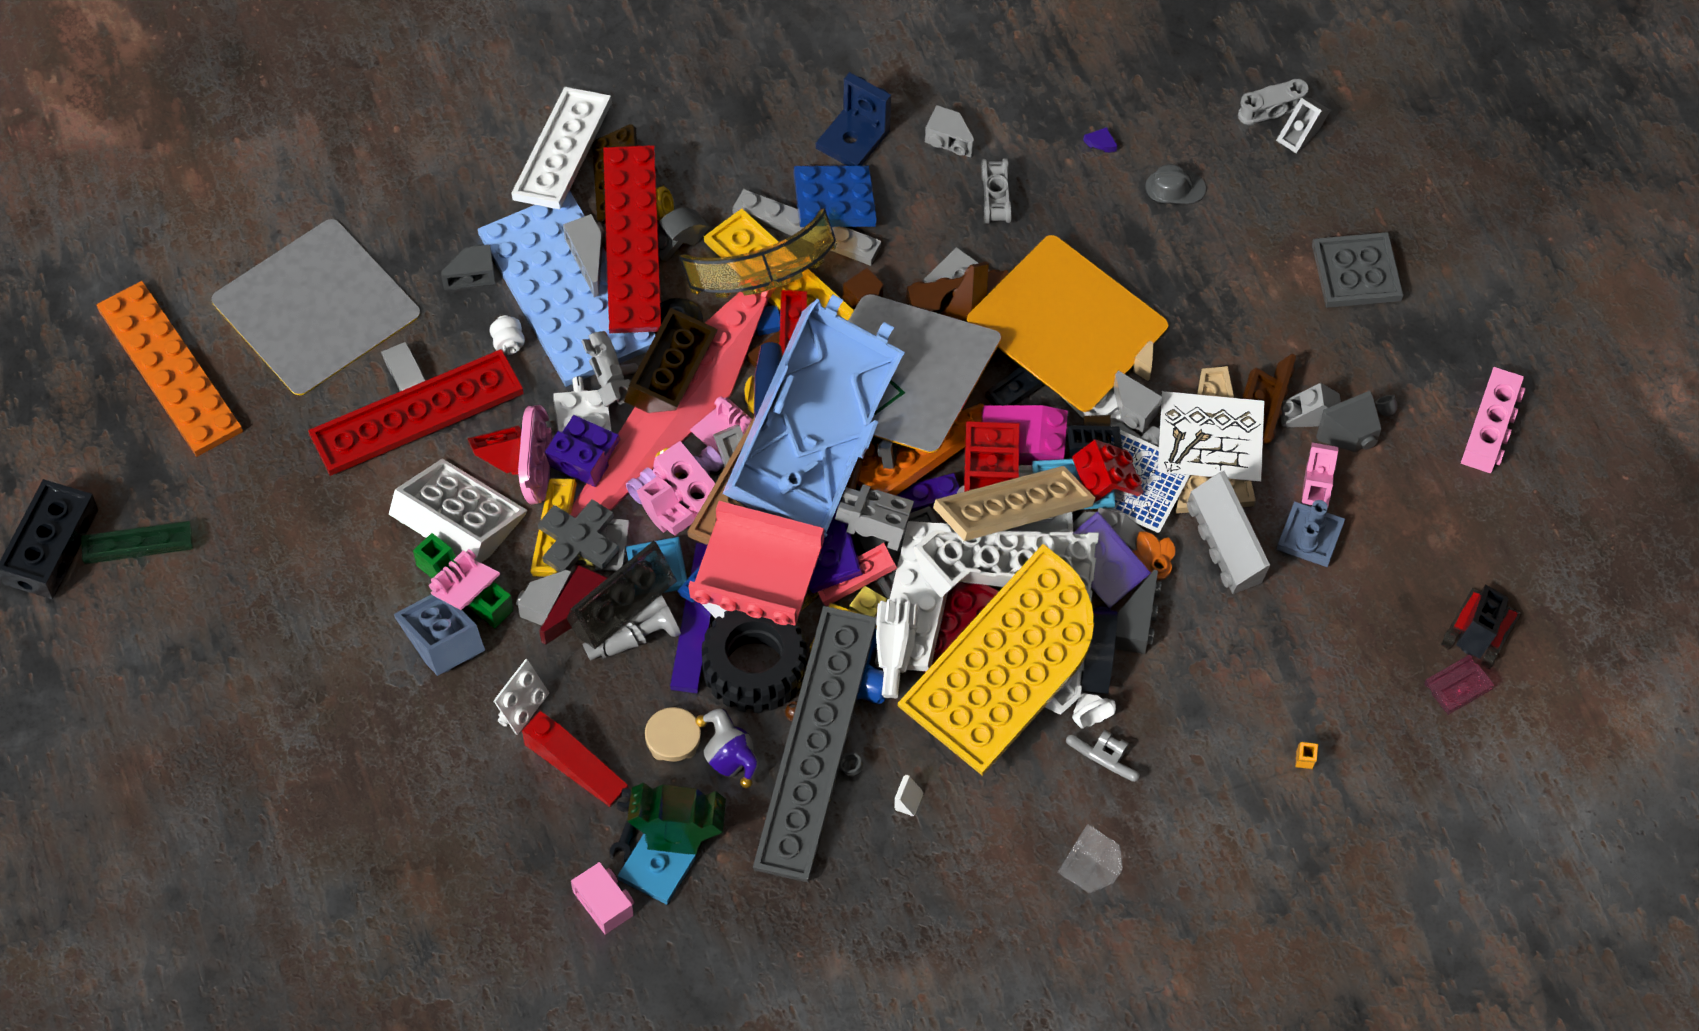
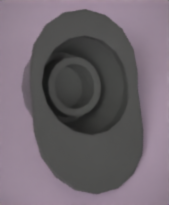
[1145,164,1206,204]

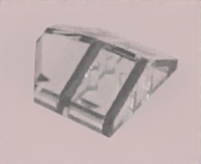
[1058,824,1123,893]

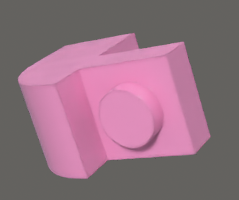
[1302,443,1338,506]
[636,476,695,536]

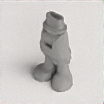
[582,594,681,661]

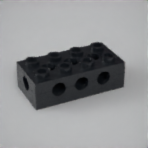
[0,479,98,599]

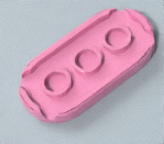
[518,405,553,505]

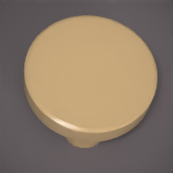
[645,707,701,761]

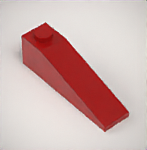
[522,711,628,807]

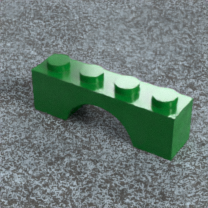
[413,533,514,629]

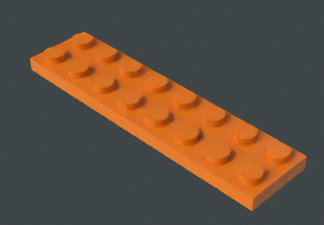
[96,281,243,457]

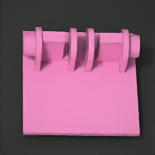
[690,396,752,456]
[429,549,500,610]

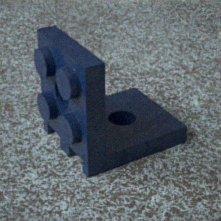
[816,72,891,166]

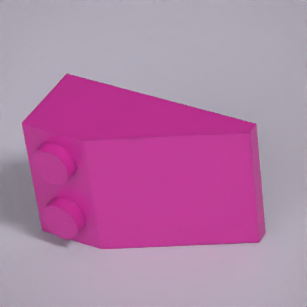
[982,405,1068,465]

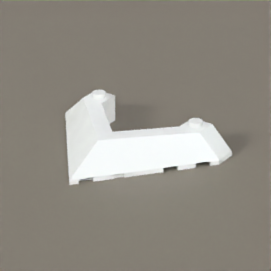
[913,530,1099,715]

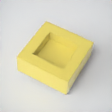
[849,586,887,617]

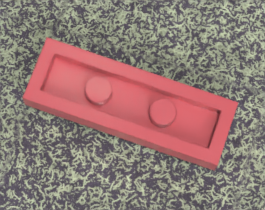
[818,543,897,606]

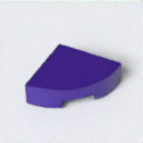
[1084,127,1117,153]

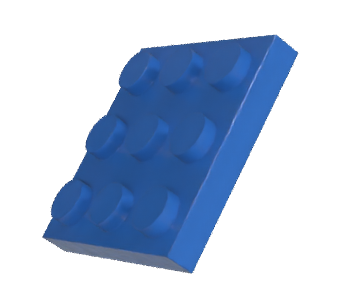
[793,166,877,227]

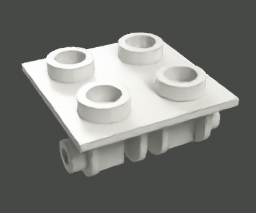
[494,659,549,735]

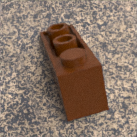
[941,261,989,322]

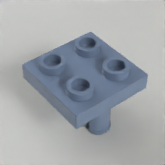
[1276,500,1345,567]

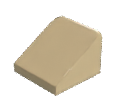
[1133,341,1153,381]

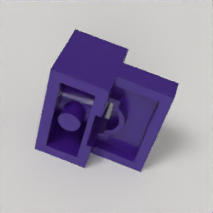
[545,415,620,487]

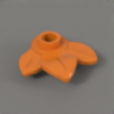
[1132,531,1175,580]

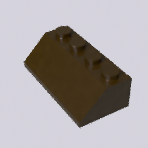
[624,308,718,413]

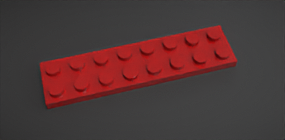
[603,145,661,334]
[308,349,524,476]

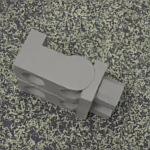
[835,484,914,551]

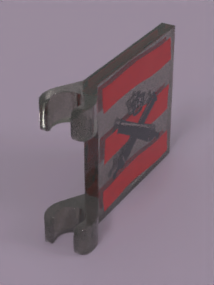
[1441,588,1521,669]

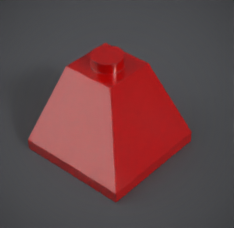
[468,425,522,475]

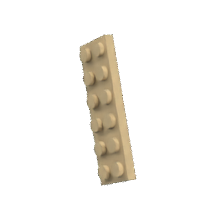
[933,466,1095,541]

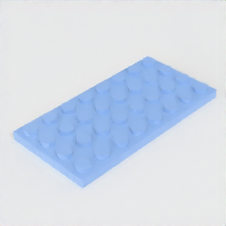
[478,190,655,387]

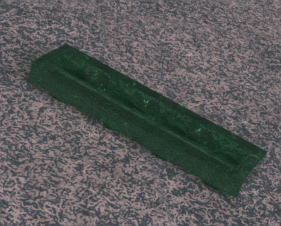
[81,521,193,564]

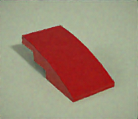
[964,421,1020,492]

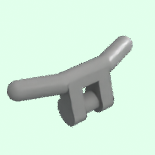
[1066,730,1140,782]

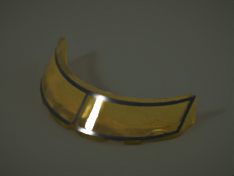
[679,209,837,298]

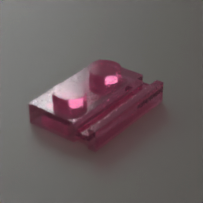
[1424,655,1494,715]

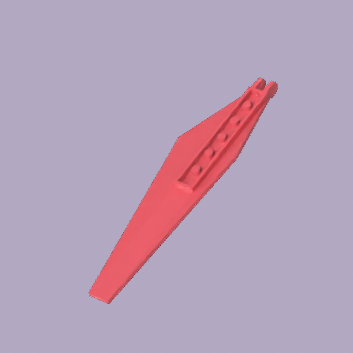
[571,272,777,518]

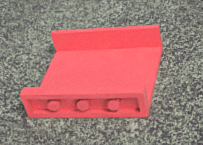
[689,501,824,626]

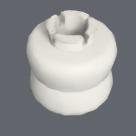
[490,315,525,355]

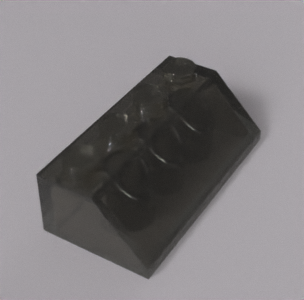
[567,541,677,649]

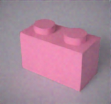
[571,862,634,935]

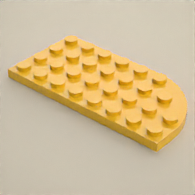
[898,544,1093,776]

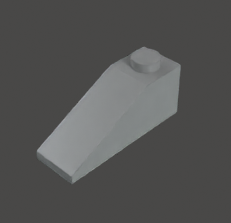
[563,214,605,297]

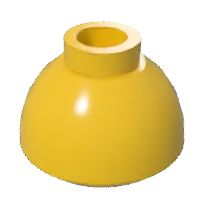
[656,186,674,221]

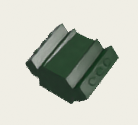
[627,782,726,855]

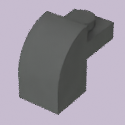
[658,207,710,261]

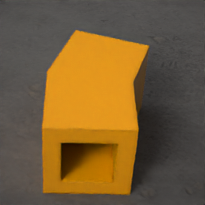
[1295,742,1318,769]

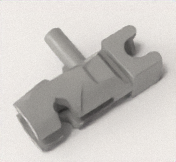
[581,331,638,407]

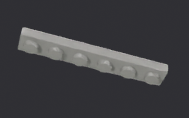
[733,189,882,266]

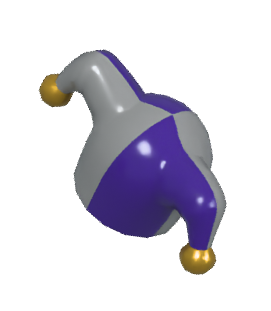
[695,709,759,788]

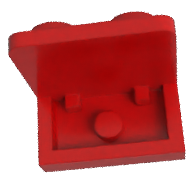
[1072,439,1143,503]

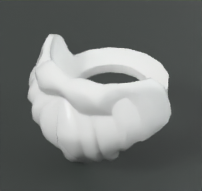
[1072,693,1116,729]

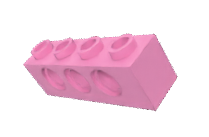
[1460,367,1525,473]
[653,441,715,518]

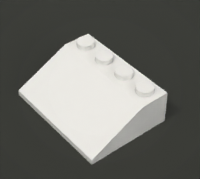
[389,458,527,563]

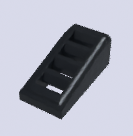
[1067,425,1123,458]

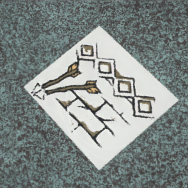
[1158,391,1264,482]

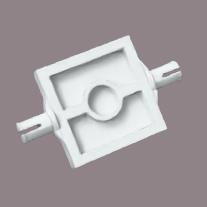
[553,376,612,432]

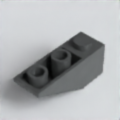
[1115,570,1162,654]

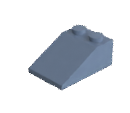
[394,594,485,676]

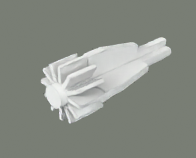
[876,598,919,698]

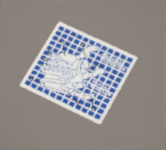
[1104,430,1190,533]

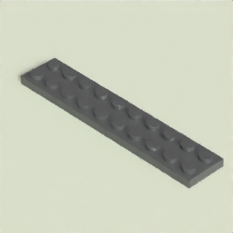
[753,606,877,883]

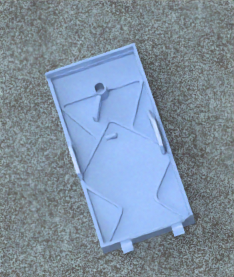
[722,294,905,538]

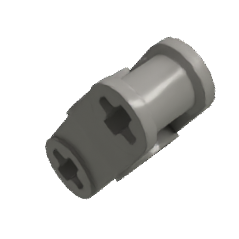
[1238,79,1308,125]
[982,158,1011,224]

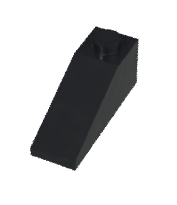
[1456,584,1509,659]

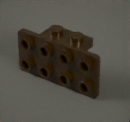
[592,124,638,224]

